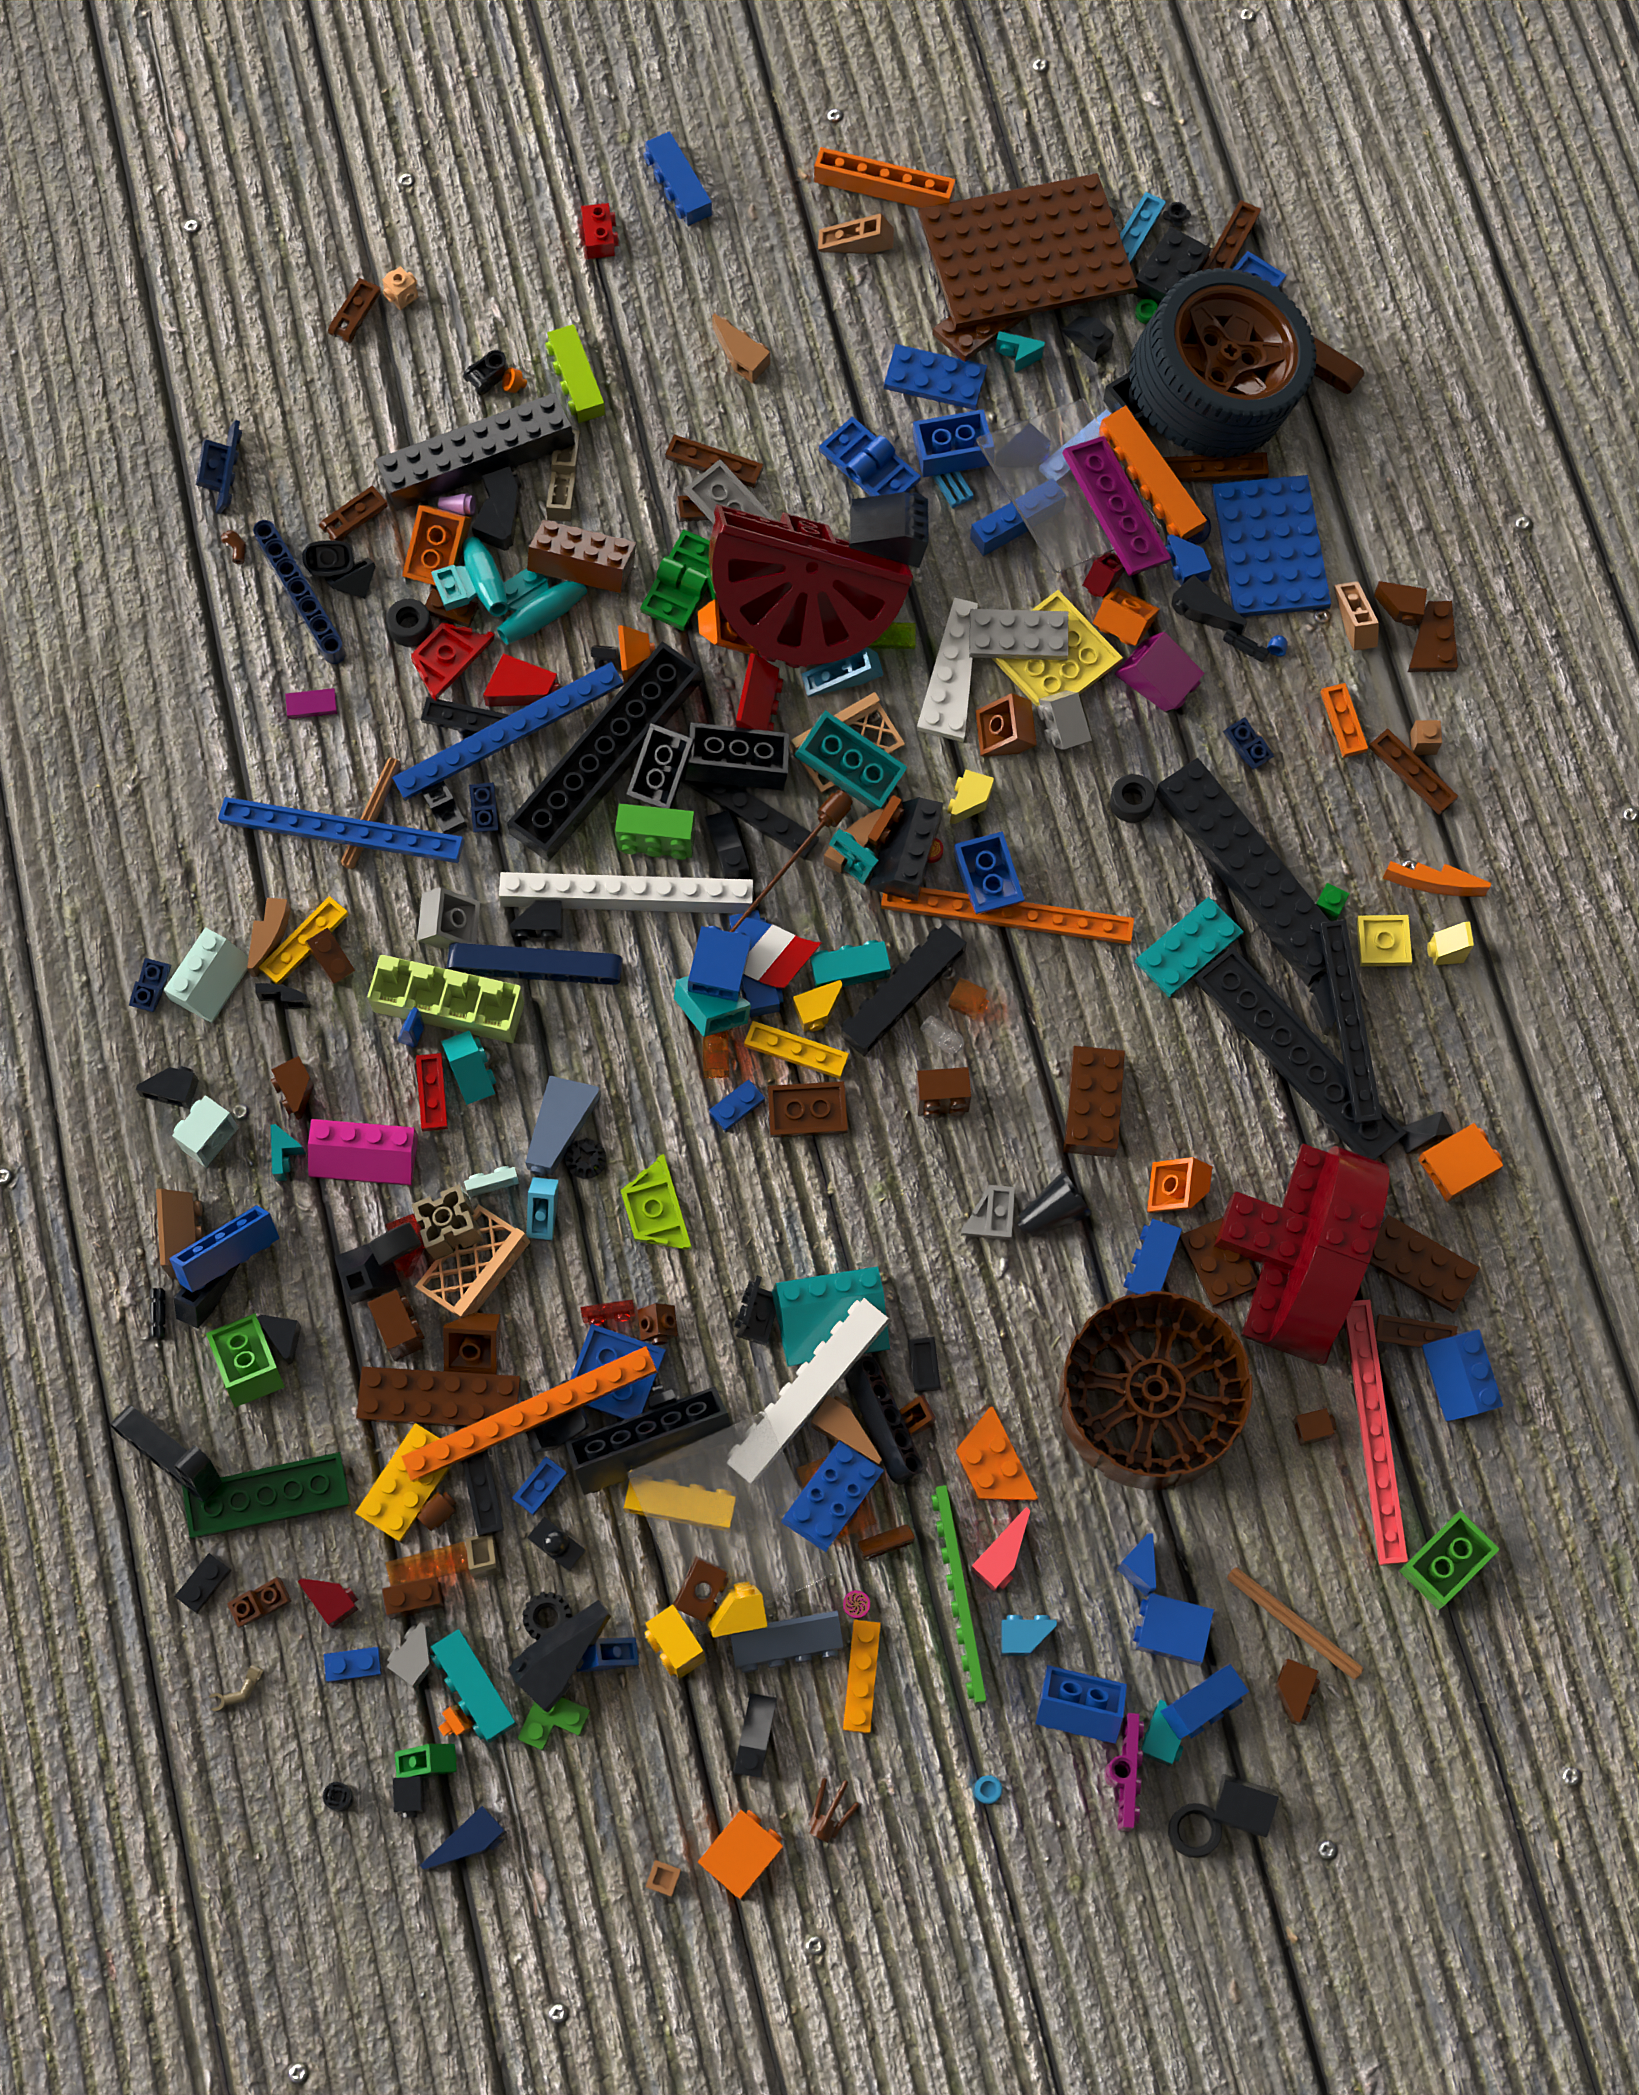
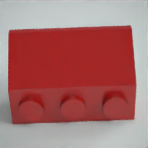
[736,653,784,731]

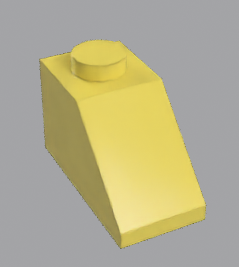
[1427,922,1474,965]

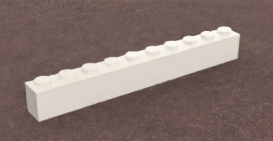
[499,872,753,914]

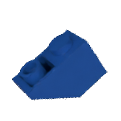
[1165,534,1212,586]

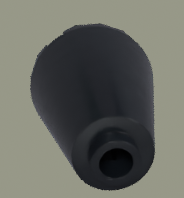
[1017,1171,1092,1237]

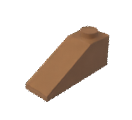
[818,214,894,254]
[1334,581,1379,650]
[811,1395,882,1467]

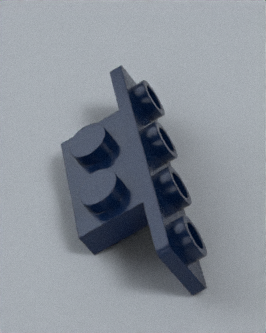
[196,419,242,514]

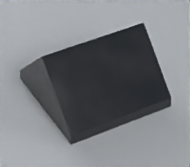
[1213,1774,1279,1838]

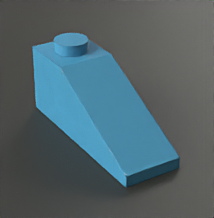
[801,647,884,697]

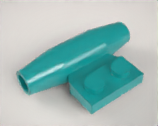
[431,537,508,616]
[497,568,587,645]

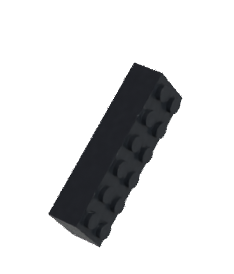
[565,1386,736,1495]

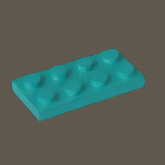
[1135,896,1244,998]

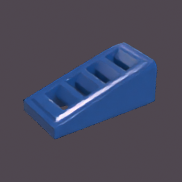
[398,1007,425,1048]

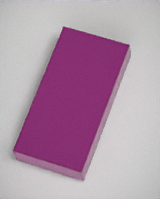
[285,688,337,719]

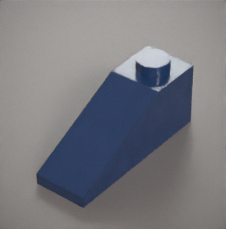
[420,1806,507,1871]

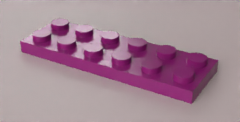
[1062,436,1171,576]

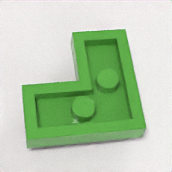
[517,1698,591,1751]

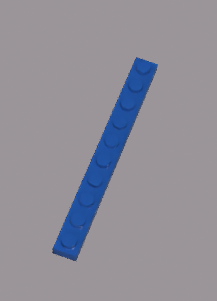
[392,662,624,801]
[218,797,464,863]

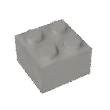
[1037,690,1092,749]

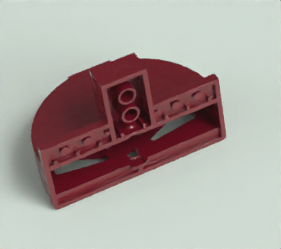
[709,504,913,668]
[1214,1143,1390,1366]

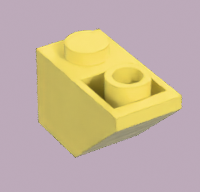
[947,770,994,824]

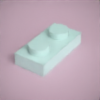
[464,1166,519,1198]

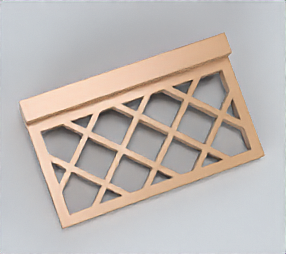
[789,692,905,794]
[415,1205,530,1319]

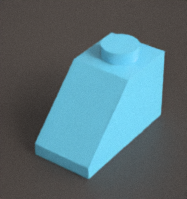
[526,1177,559,1240]

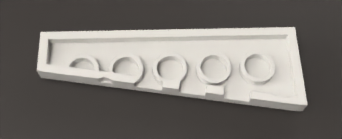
[917,598,978,742]

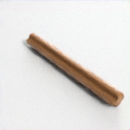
[341,757,401,869]

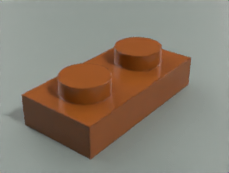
[868,795,904,849]

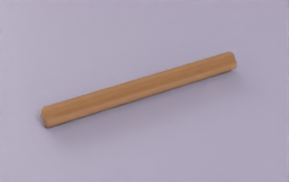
[1227,1567,1363,1680]

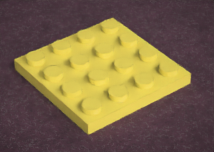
[992,590,1123,706]

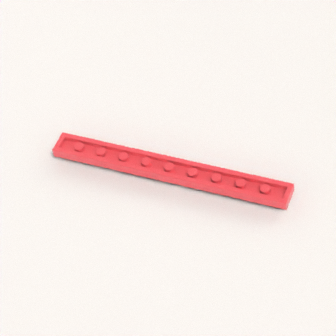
[1345,1300,1408,1566]

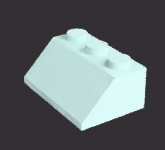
[164,927,249,1023]

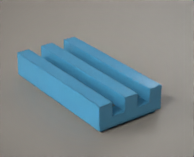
[932,471,973,509]

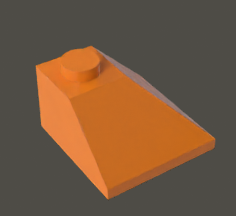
[698,599,757,655]
[618,625,655,685]
[1147,1157,1212,1213]

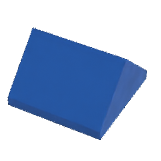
[1117,1533,1156,1596]

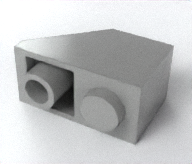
[386,1622,432,1689]

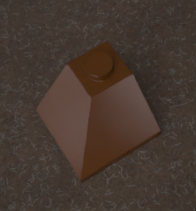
[443,1313,501,1375]

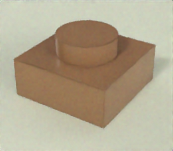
[645,1860,681,1897]

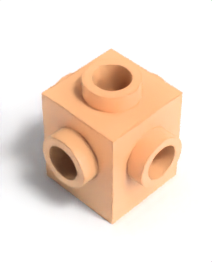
[382,266,419,310]

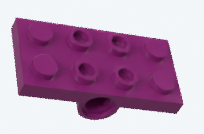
[1104,1713,1144,1832]

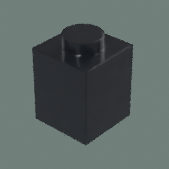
[393,1776,425,1819]

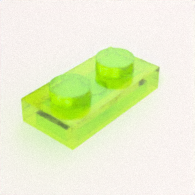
[868,622,916,649]

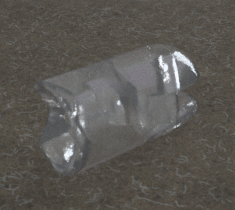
[920,1014,964,1054]

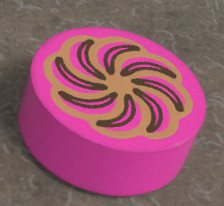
[843,1590,870,1619]

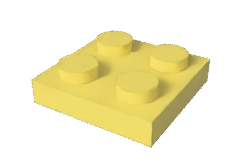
[1356,915,1412,966]

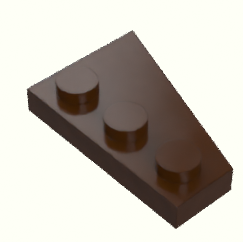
[1407,601,1458,672]

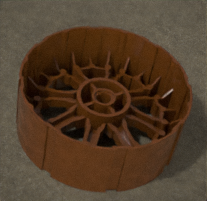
[1058,1291,1253,1490]

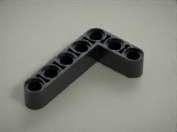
[110,1405,222,1502]

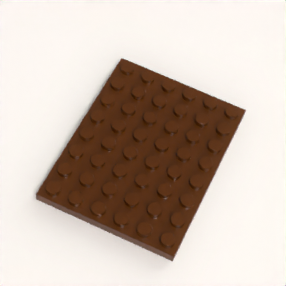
[918,173,1138,329]

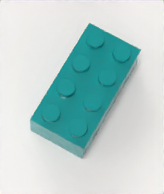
[794,710,907,811]

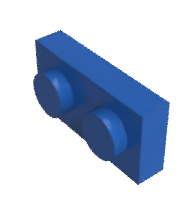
[709,1079,765,1132]
[512,1456,567,1516]
[324,1647,382,1683]

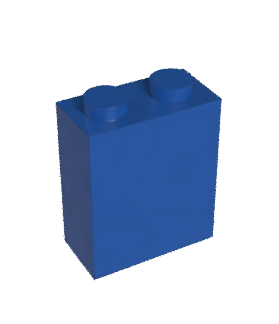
[687,926,751,1002]
[1133,1593,1214,1666]

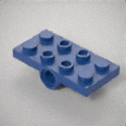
[819,416,921,497]
[781,1440,884,1552]

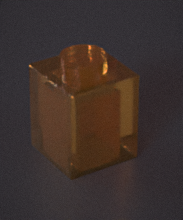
[948,977,989,1020]

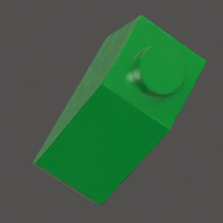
[395,1744,457,1778]

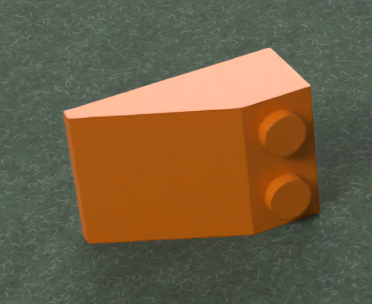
[402,505,472,586]

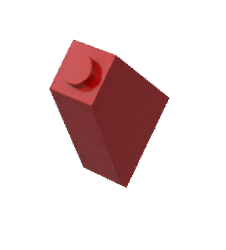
[483,653,561,707]

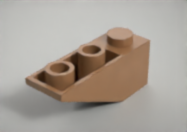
[712,313,770,384]

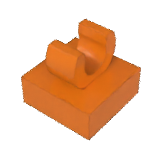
[438,1704,474,1737]

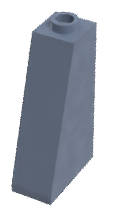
[525,1076,601,1176]

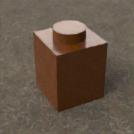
[1292,1408,1336,1446]

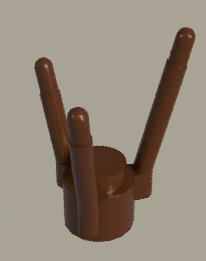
[808,1777,859,1843]

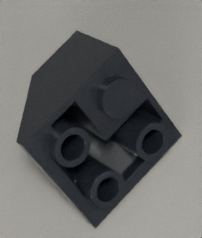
[334,1243,401,1305]

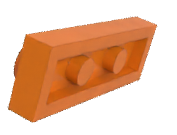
[1320,683,1368,758]

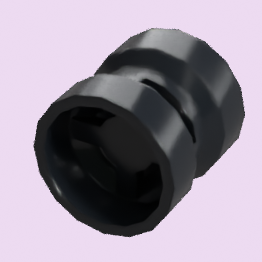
[322,1782,354,1812]

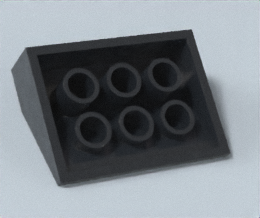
[849,492,929,568]

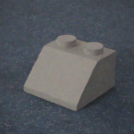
[417,887,480,949]

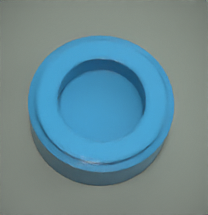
[974,1775,1002,1804]

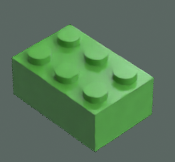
[615,804,696,860]
[1399,1510,1500,1610]

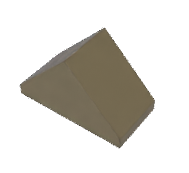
[466,1534,500,1580]

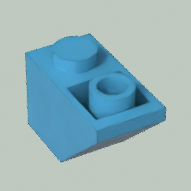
[1001,1615,1057,1656]

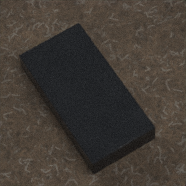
[908,1337,941,1393]

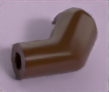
[221,530,246,564]

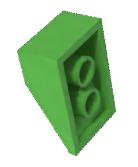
[206,1313,285,1408]

